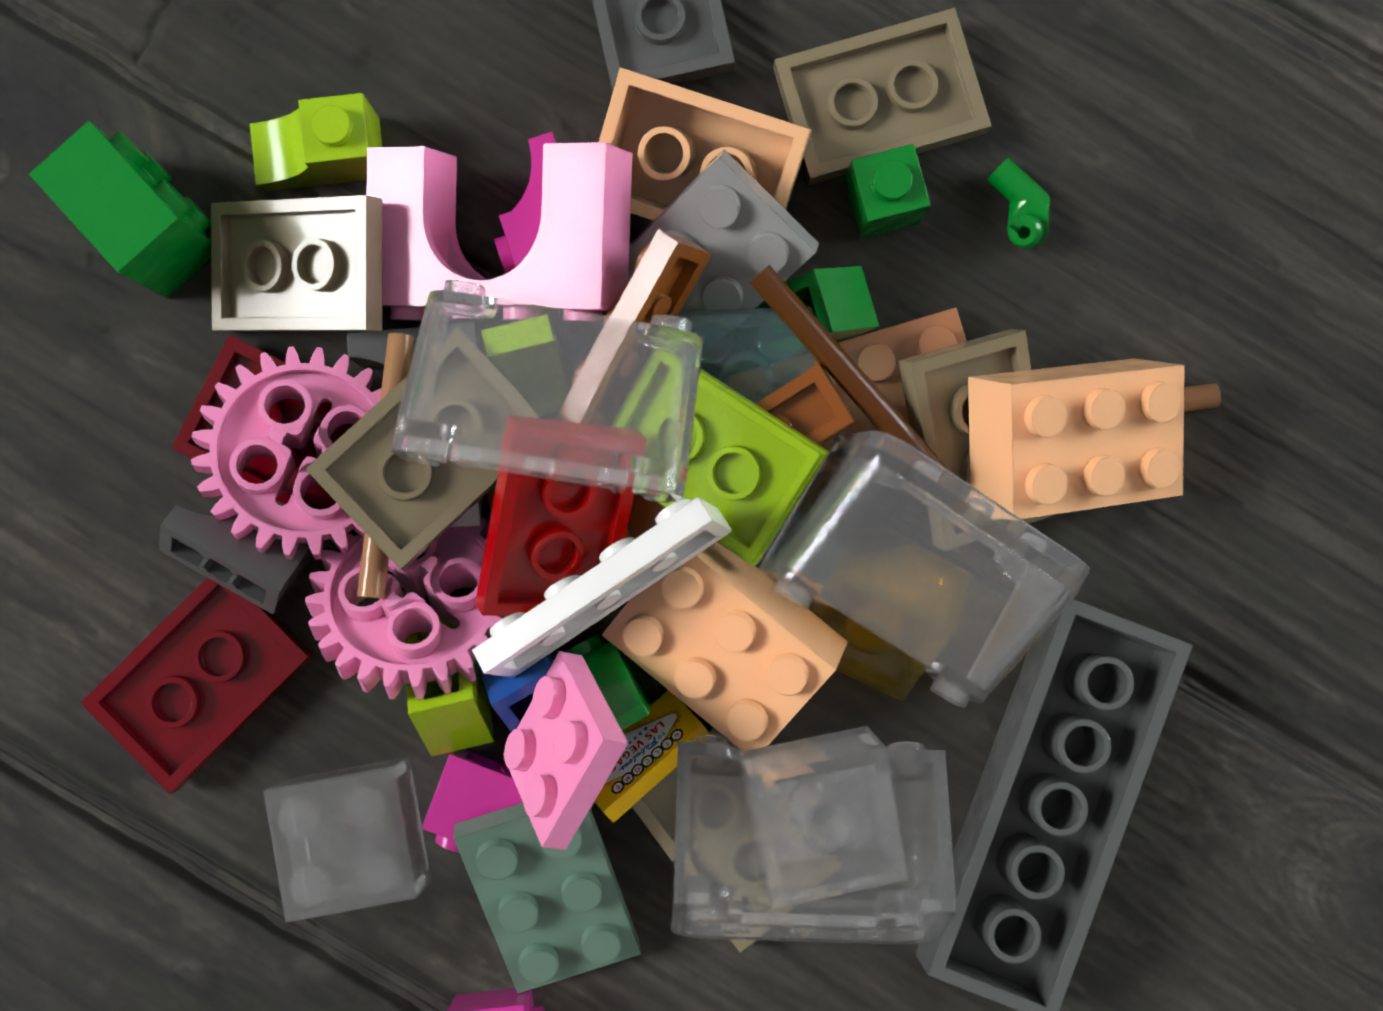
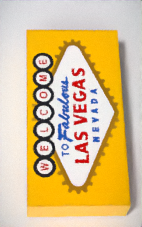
[595,690,712,823]

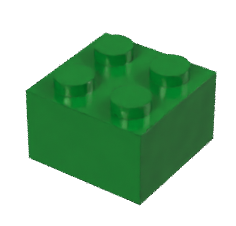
[29,121,211,299]

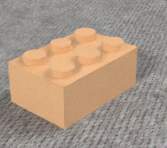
[599,67,812,221]
[968,358,1185,521]
[602,542,848,761]

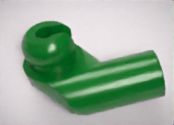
[987,157,1050,249]

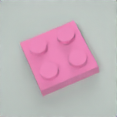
[503,651,628,850]

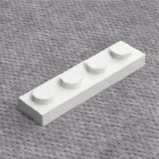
[472,497,732,678]

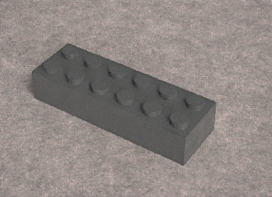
[915,596,1193,1011]

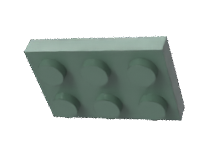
[454,802,641,994]

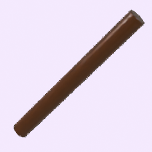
[749,265,945,483]

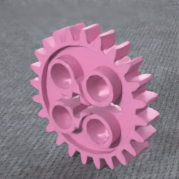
[191,346,382,560]
[305,517,507,700]

